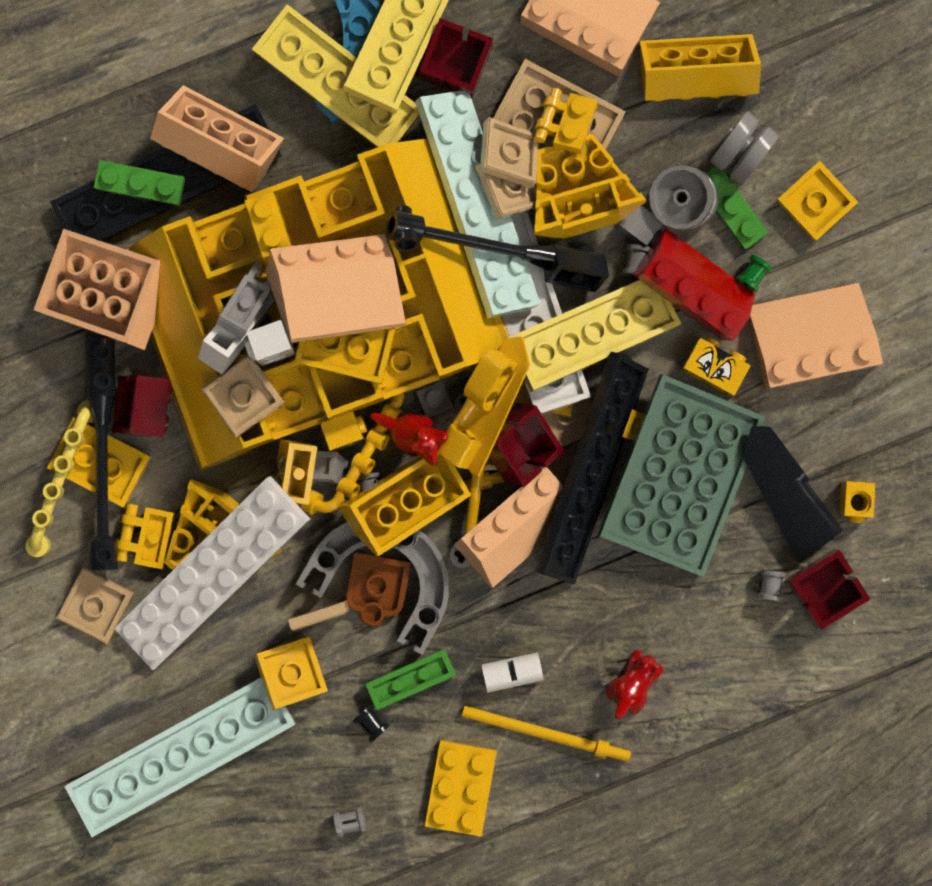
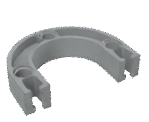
[296,522,449,655]

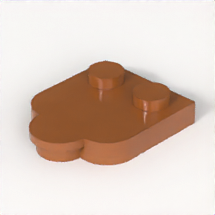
[347,551,411,627]

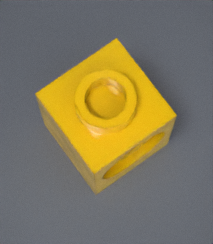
[839,481,876,523]

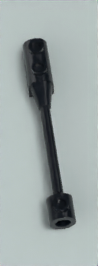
[385,206,609,292]
[85,338,118,570]

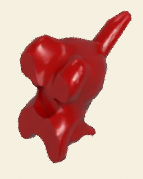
[370,412,448,466]
[606,650,664,720]

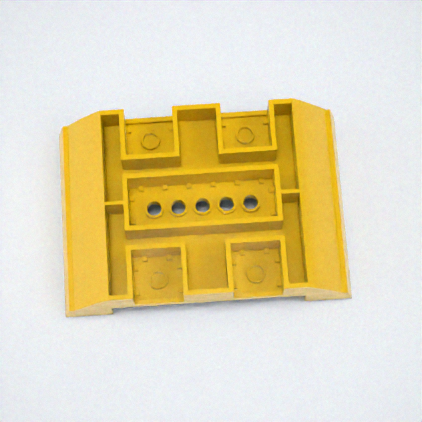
[126,139,510,471]

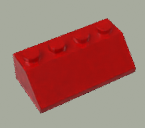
[633,228,755,341]

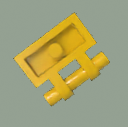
[534,88,598,155]
[117,503,175,569]

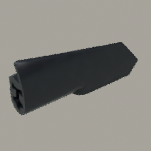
[743,426,843,562]

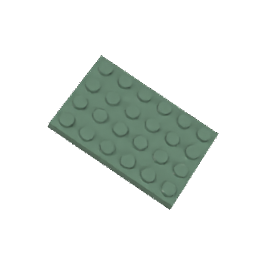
[597,374,766,577]

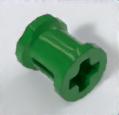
[735,255,773,293]

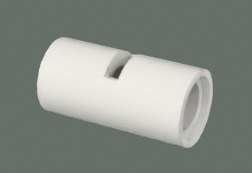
[482,652,544,693]

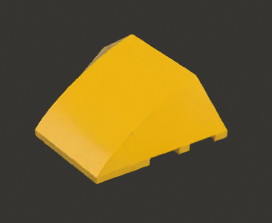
[534,134,646,239]
[164,479,282,570]

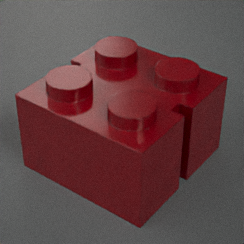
[419,18,494,99]
[112,375,173,438]
[489,403,564,487]
[785,549,871,630]

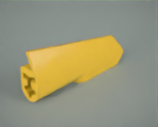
[437,337,530,478]

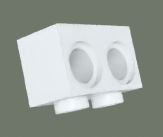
[244,320,296,366]

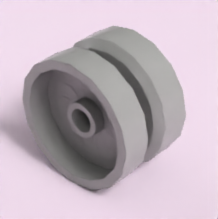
[709,111,780,186]
[649,165,719,229]

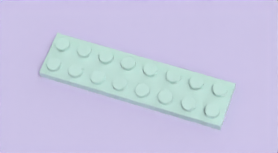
[415,90,540,318]
[64,678,296,837]

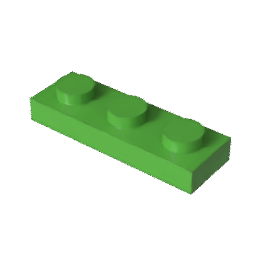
[94,160,185,207]
[707,167,768,251]
[365,648,456,710]

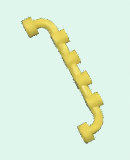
[25,400,94,557]

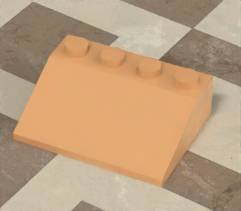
[520,0,660,77]
[34,229,160,350]
[265,235,406,343]
[749,283,883,390]

